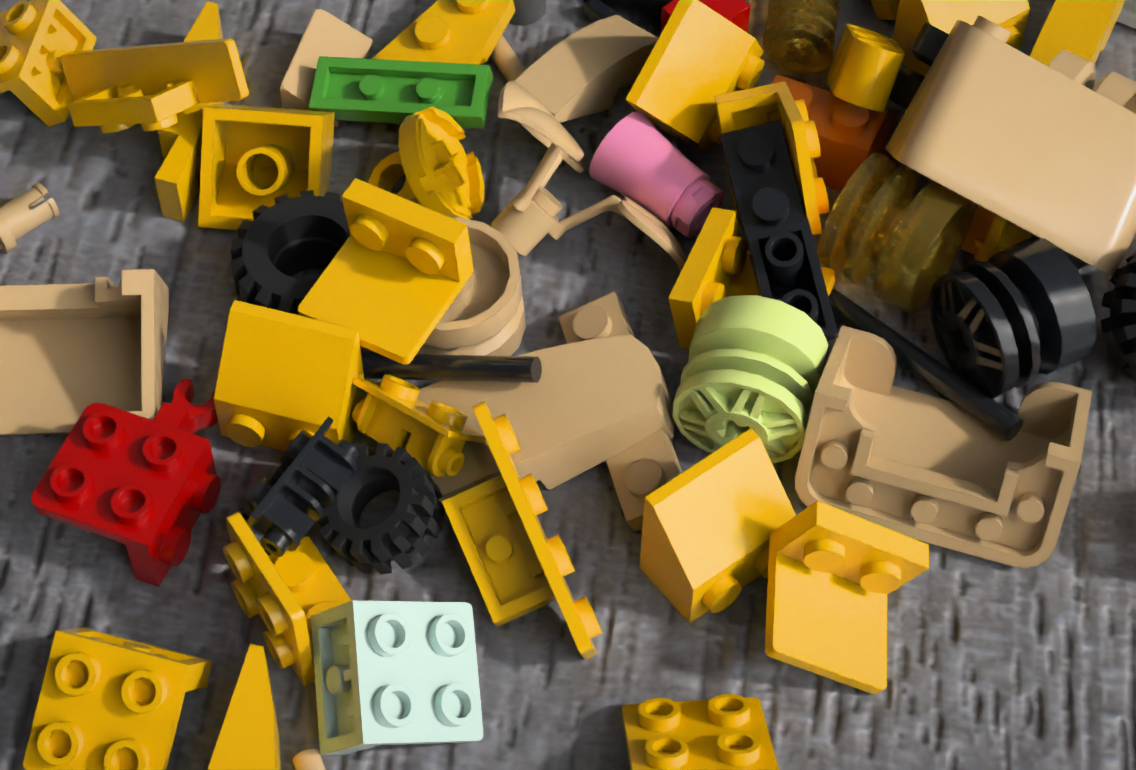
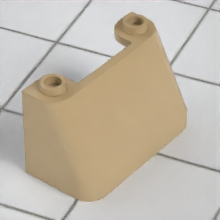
[885,15,1136,276]
[0,269,169,436]
[795,326,1092,568]

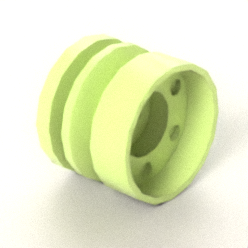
[672,295,828,464]

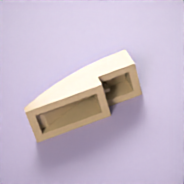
[515,15,658,123]

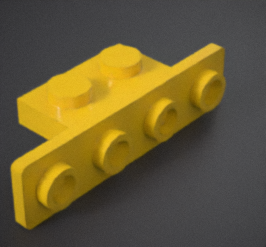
[60,38,249,133]
[442,401,603,660]

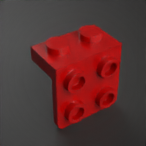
[31,402,221,587]

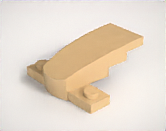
[397,292,682,532]

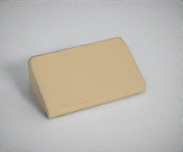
[280,8,373,127]

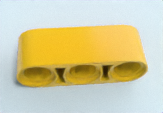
[826,24,905,112]

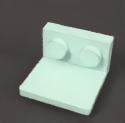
[311,600,483,755]

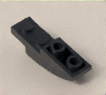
[720,120,838,340]

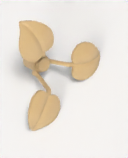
[491,81,687,273]

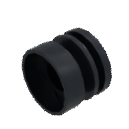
[929,237,1097,399]

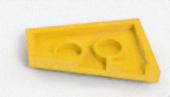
[372,0,515,65]

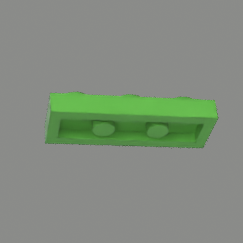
[309,56,493,129]

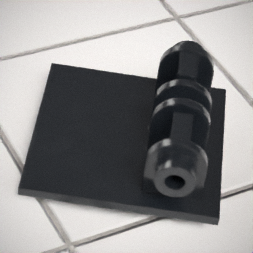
[226,416,360,562]

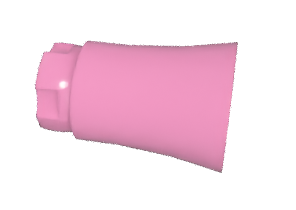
[589,111,725,239]

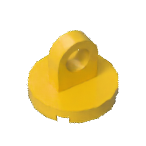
[368,106,484,219]

